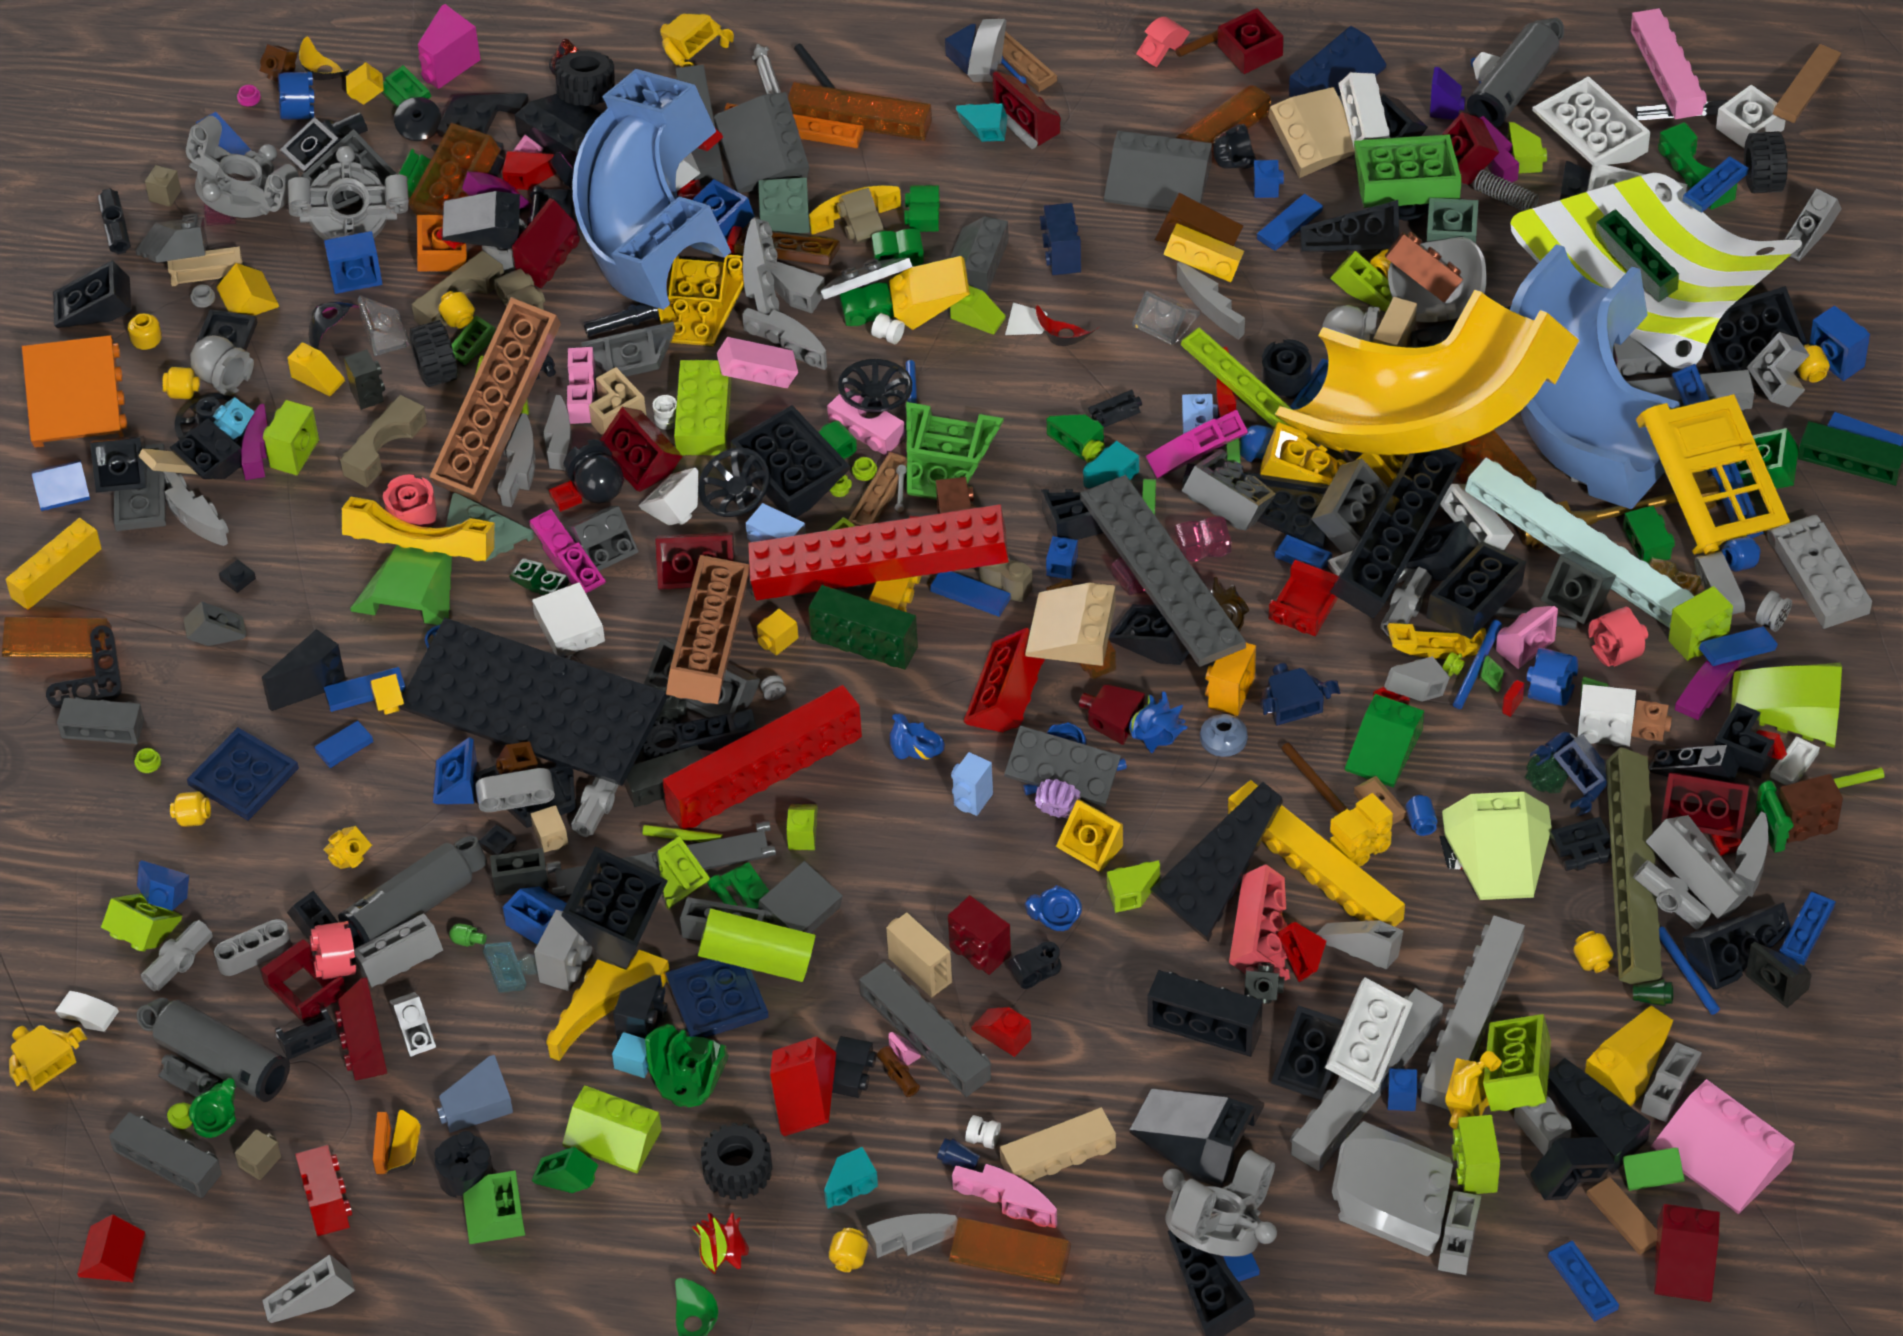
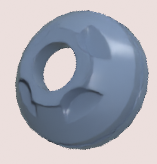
[1200,714,1248,757]

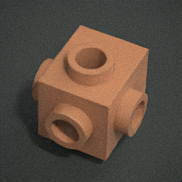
[1631,700,1672,742]

